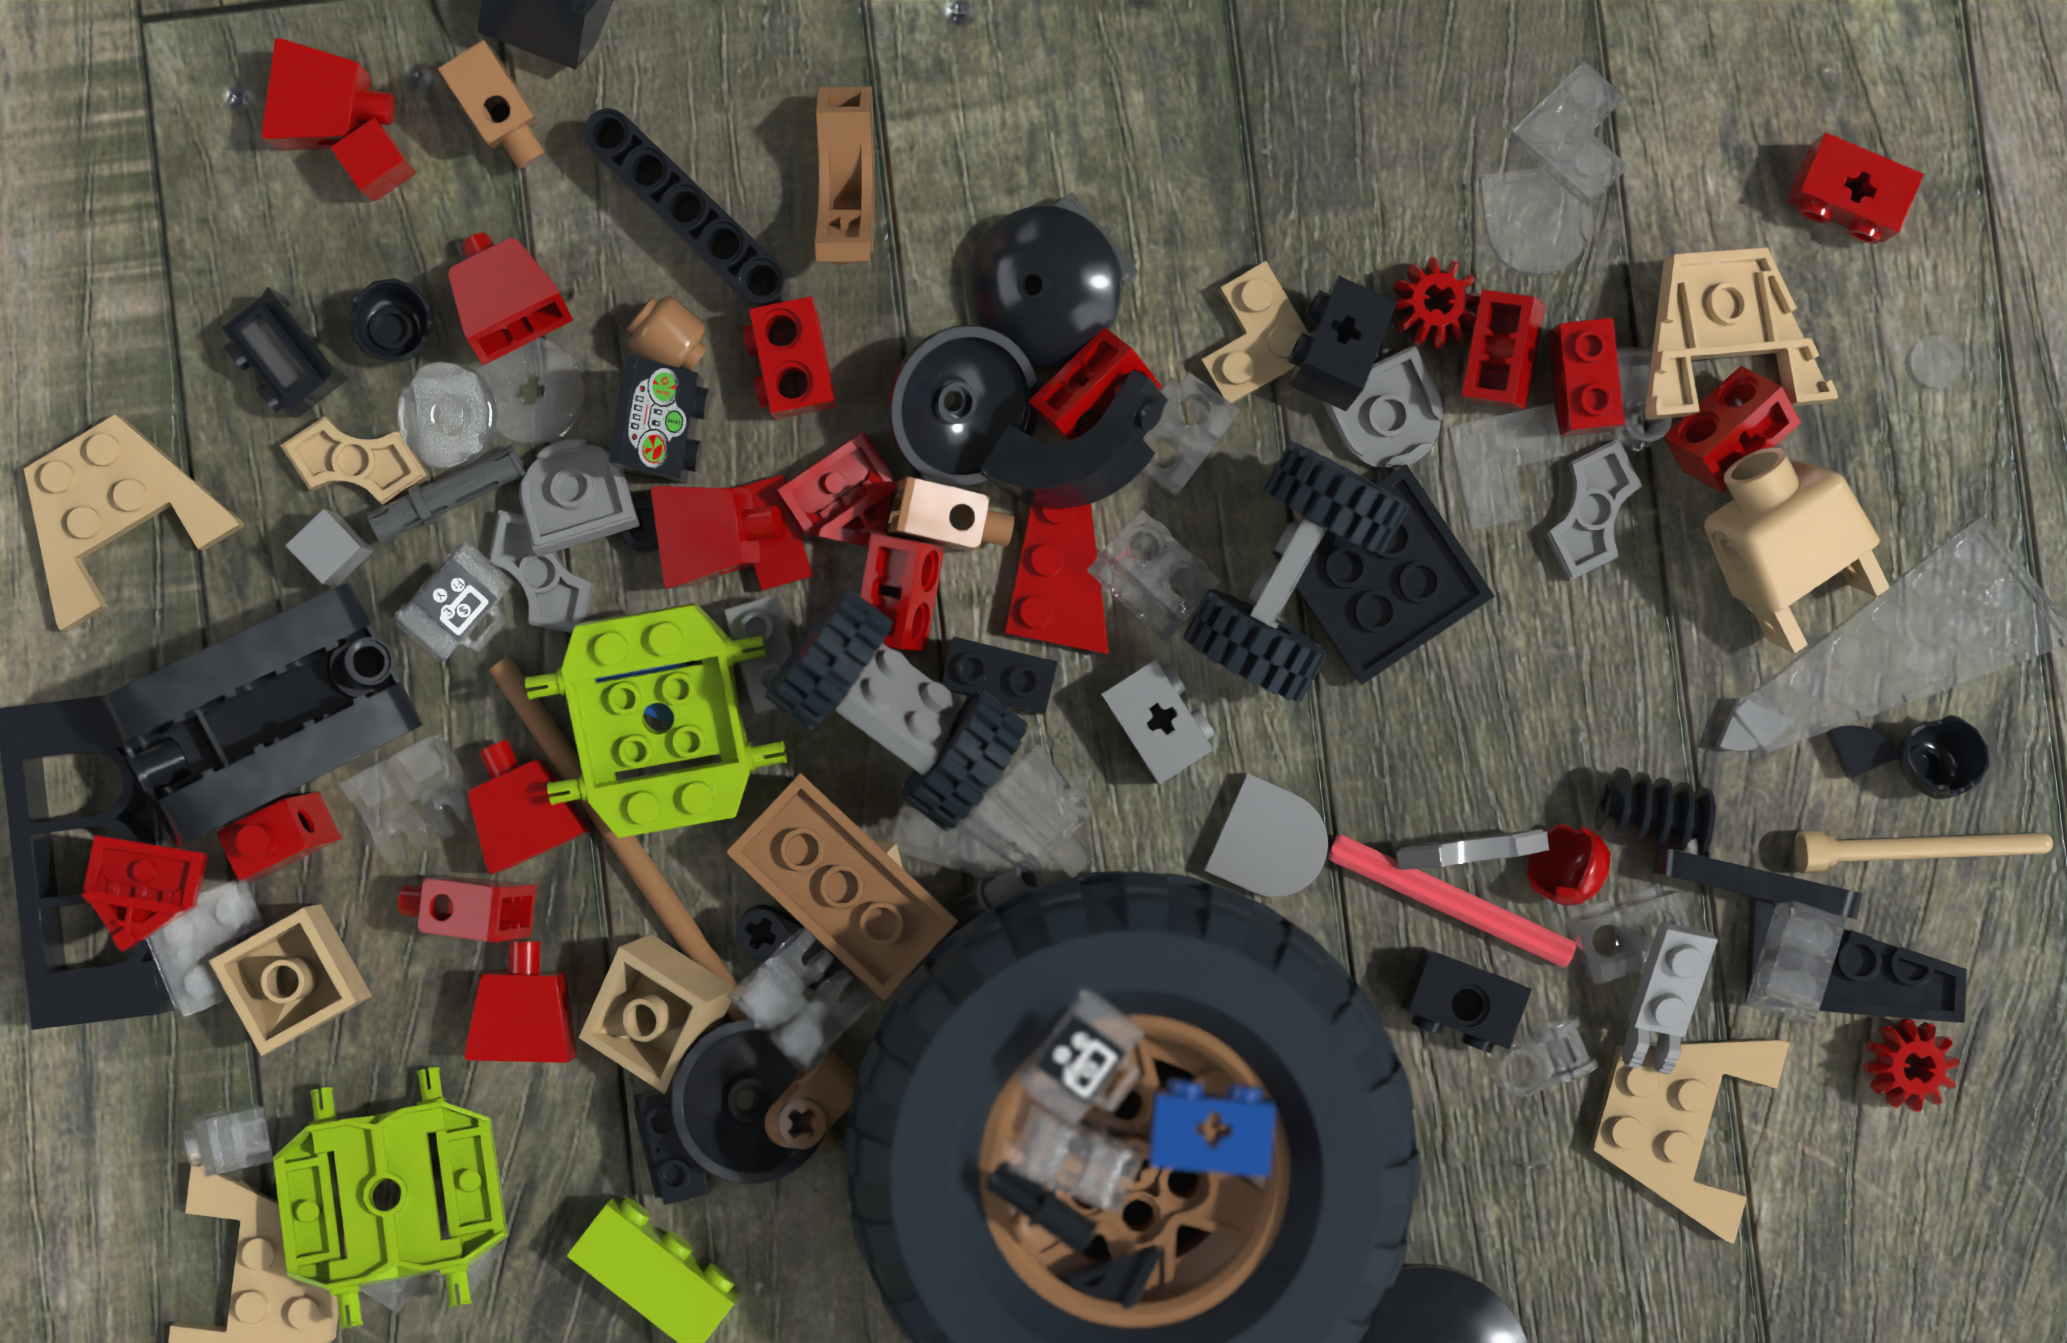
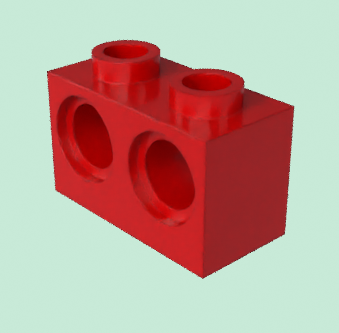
[743,296,838,420]
[1547,318,1625,437]
[1028,327,1162,442]
[1663,366,1801,494]
[860,533,945,651]

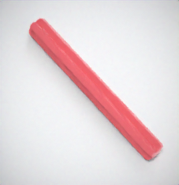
[1328,835,1576,967]

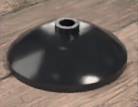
[966,206,1123,367]
[888,325,1039,486]
[670,1019,827,1184]

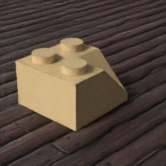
[209,904,372,1056]
[579,934,737,1094]

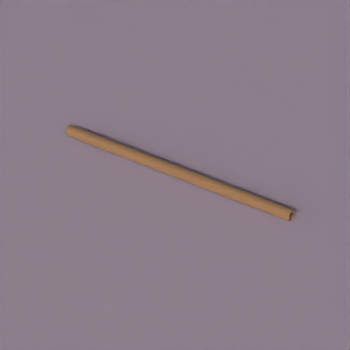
[488,656,843,1152]

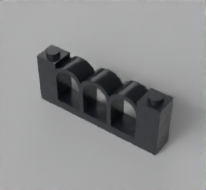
[0,695,182,1030]

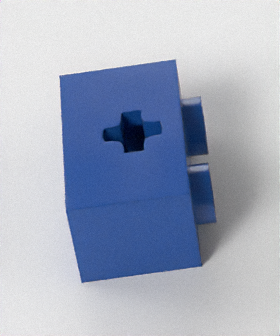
[1148,1079,1276,1177]

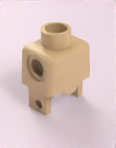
[1704,447,1890,653]

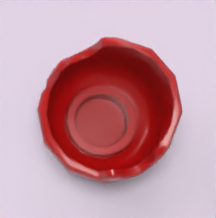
[1526,824,1611,906]

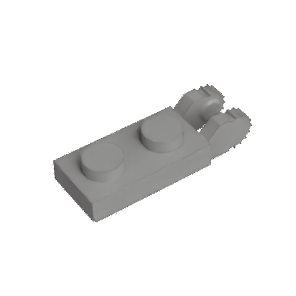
[1622,922,1718,1075]

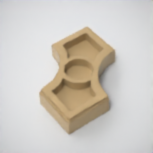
[280,416,430,505]

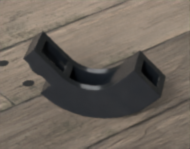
[980,370,1168,509]

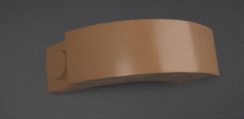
[815,86,875,266]

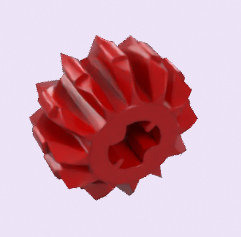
[1393,257,1481,350]
[1862,1018,1960,1112]

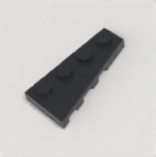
[1745,898,1967,1023]

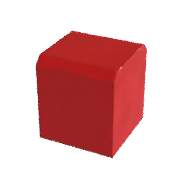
[330,117,416,201]

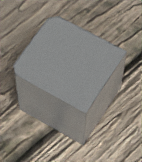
[285,509,374,587]

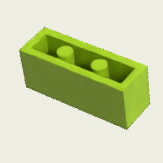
[567,1195,740,1343]

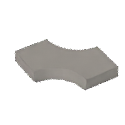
[1544,439,1642,581]
[488,510,595,633]
[1397,829,1549,870]

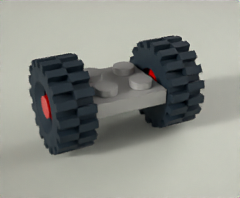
[1183,441,1410,702]
[765,587,1028,831]

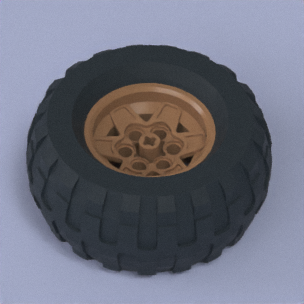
[845,871,1421,1343]

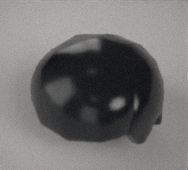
[350,278,432,364]
[1898,715,1990,800]

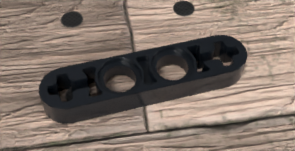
[1652,847,1863,920]

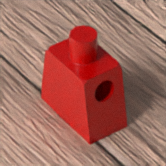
[261,38,395,151]
[448,233,574,366]
[650,486,783,588]
[468,739,592,875]
[216,792,342,883]
[398,876,537,942]
[465,940,577,1063]

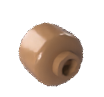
[625,296,707,370]

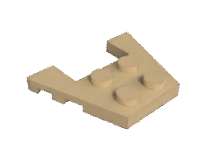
[1645,247,1838,420]
[24,414,245,632]
[1589,1038,1790,1243]
[168,1162,347,1343]

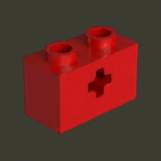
[1786,132,1924,244]
[1461,289,1546,411]

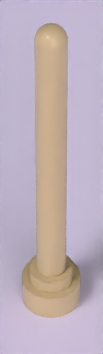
[1794,830,2053,874]

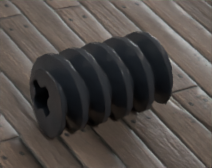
[1595,767,1716,856]

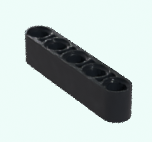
[584,108,790,308]

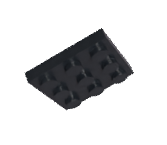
[1272,464,1495,685]

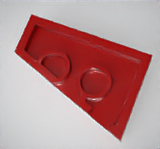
[1005,504,1109,655]

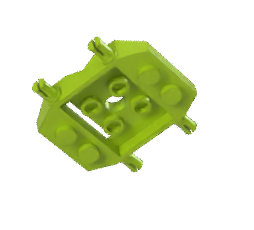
[525,602,787,838]
[273,1067,508,1329]

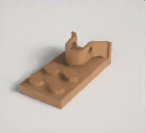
[726,773,959,1001]

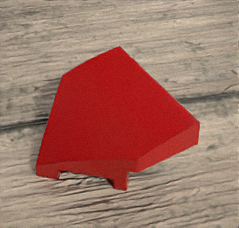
[773,431,896,547]
[82,835,208,952]

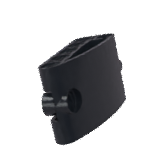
[99,582,423,848]

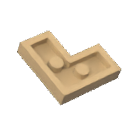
[1200,261,1309,407]

